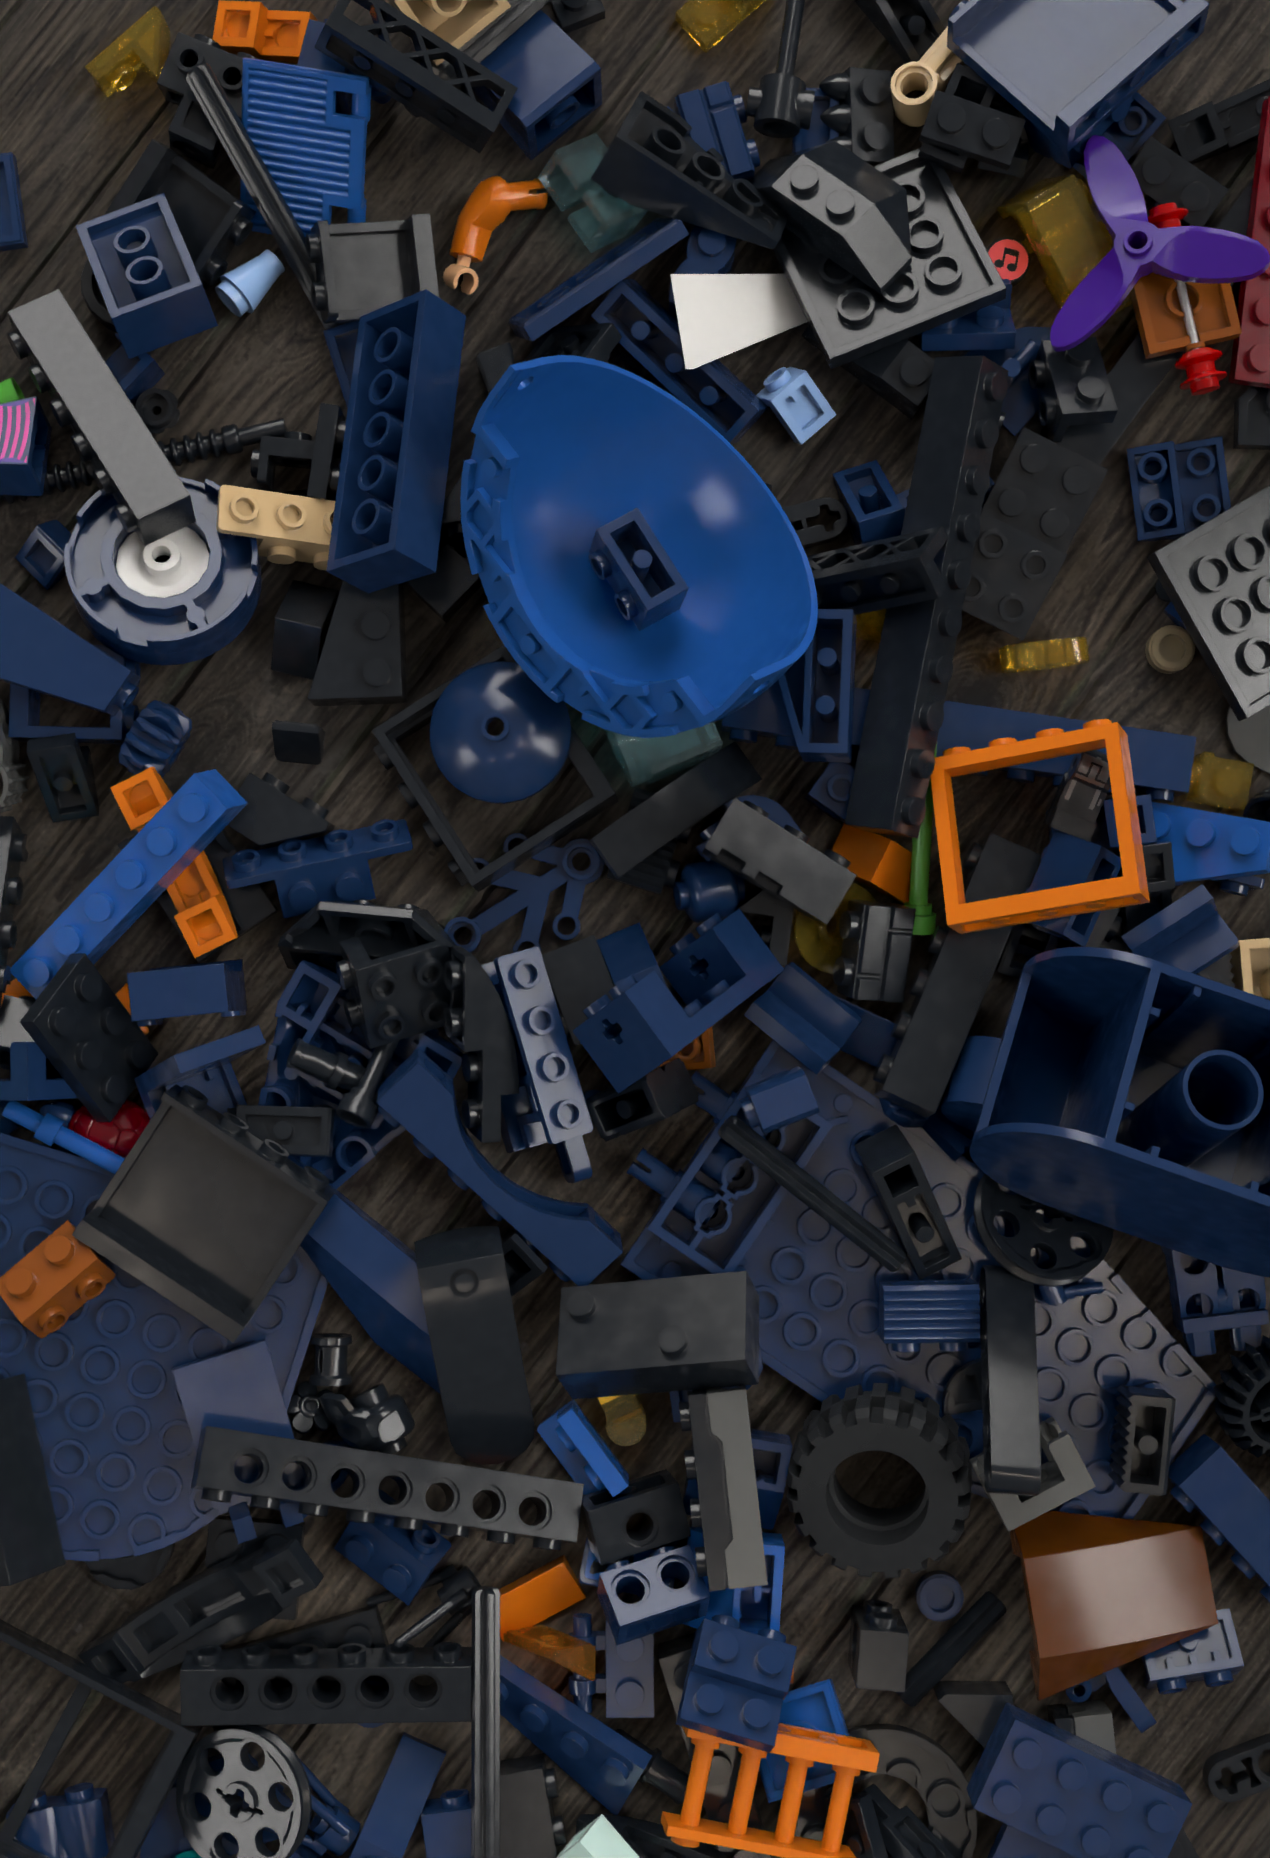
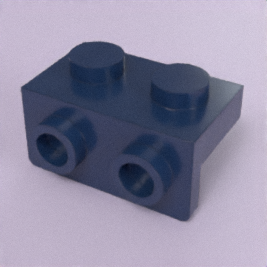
[334,1489,451,1606]

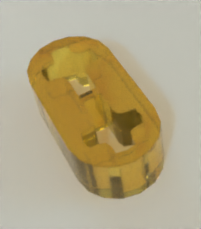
[999,637,1090,673]

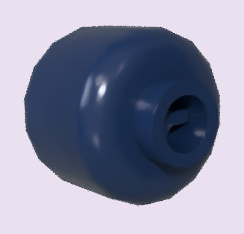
[673,860,745,923]

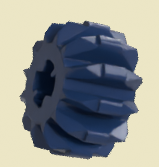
[119,700,192,779]

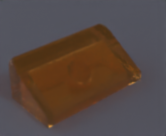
[503,1625,596,1681]

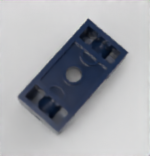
[572,909,784,1094]

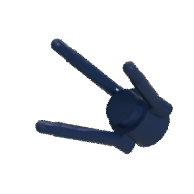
[264,1759,360,1856]

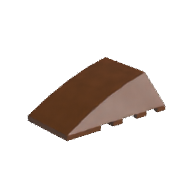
[1010,1510,1218,1701]

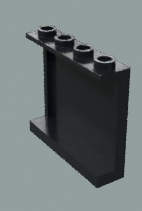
[72,1084,336,1343]

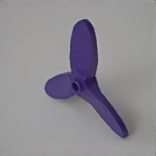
[1050,135,1270,352]

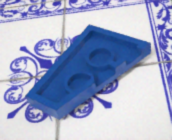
[1152,802,1270,886]

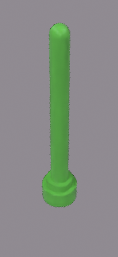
[904,744,937,935]

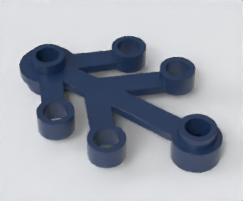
[444,833,605,953]

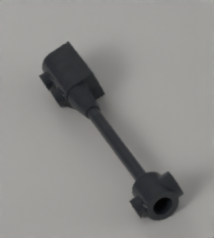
[745,0,815,138]

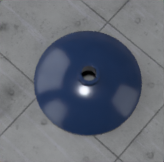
[430,662,572,804]

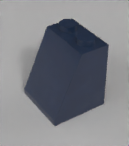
[468,10,602,161]

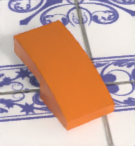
[212,0,318,64]

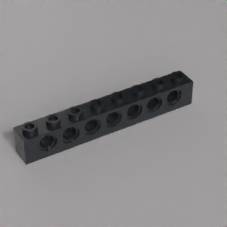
[191,1426,584,1551]

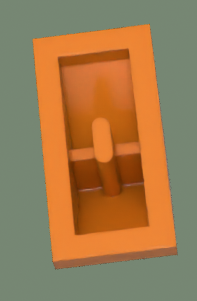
[831,823,912,904]

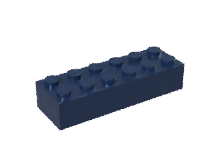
[326,289,466,593]

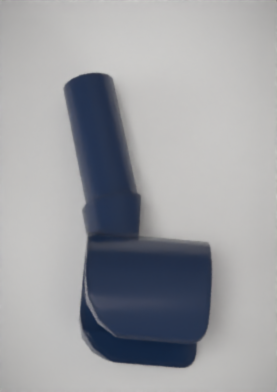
[1034,1281,1104,1306]

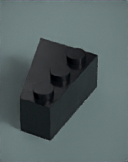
[702,797,857,926]

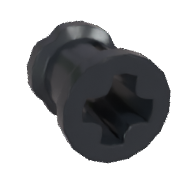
[309,1333,352,1386]

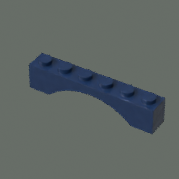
[377,1048,623,1286]

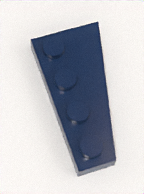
[500,1655,652,1815]

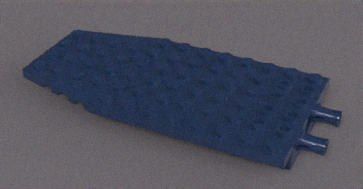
[620,1039,1216,1519]

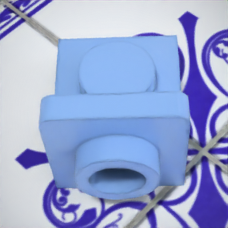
[756,367,836,445]

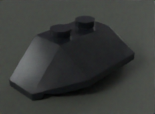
[749,140,912,294]
[278,900,457,973]

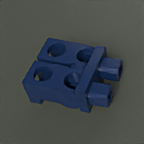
[1161,1246,1269,1357]

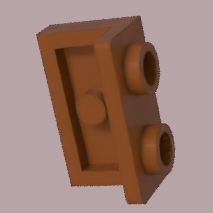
[0,1220,116,1339]

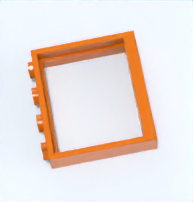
[930,719,1150,934]

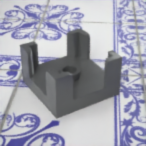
[969,1417,1096,1531]

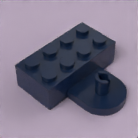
[966,1702,1192,1858]

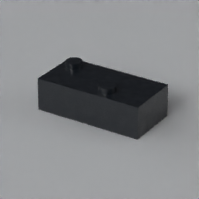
[556,1271,759,1399]

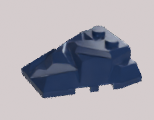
[258,960,464,1189]

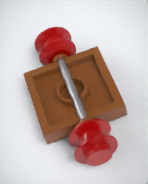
[1130,202,1242,395]

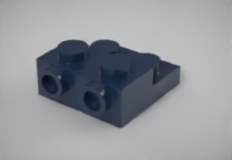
[676,1615,797,1753]

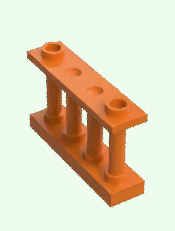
[661,1723,880,1858]

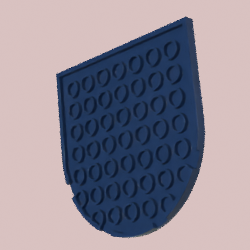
[0,1132,328,1561]

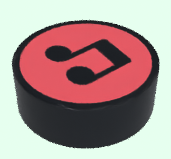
[987,237,1031,287]

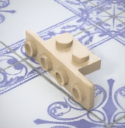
[217,485,335,571]

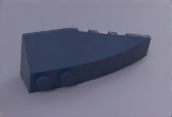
[288,1156,441,1394]

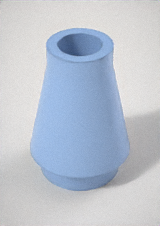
[215,249,285,317]

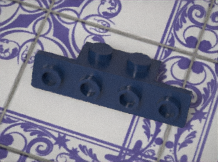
[222,819,413,918]

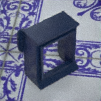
[127,959,247,1026]

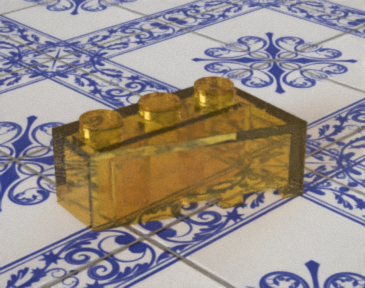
[996,174,1133,317]

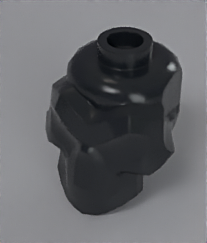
[318,1383,415,1454]

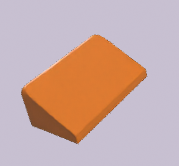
[499,1555,586,1642]

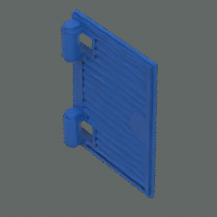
[240,57,372,237]

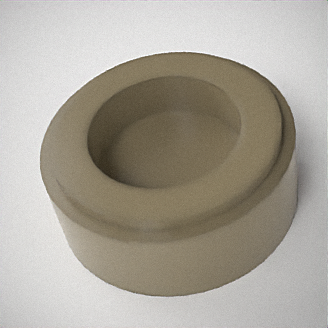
[1145,625,1195,674]

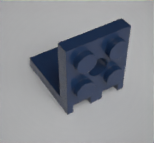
[134,1025,266,1120]

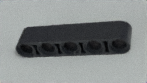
[979,1265,1041,1496]

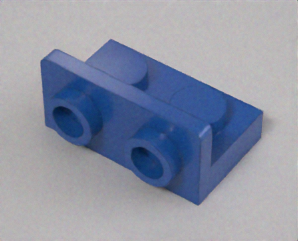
[537,1399,629,1497]

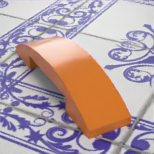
[110,767,238,958]

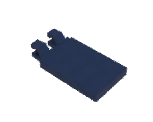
[171,1339,306,1544]

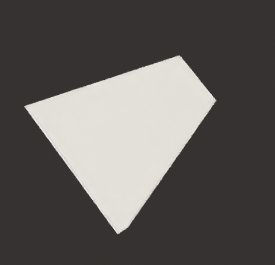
[670,274,808,369]

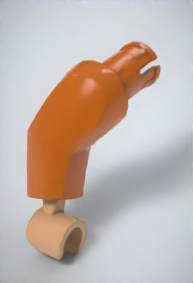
[443,175,548,295]

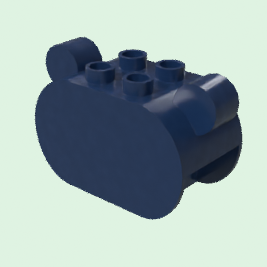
[940,947,1270,1278]

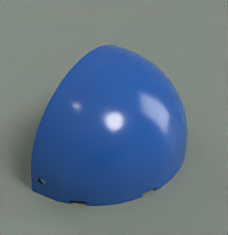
[460,355,818,738]

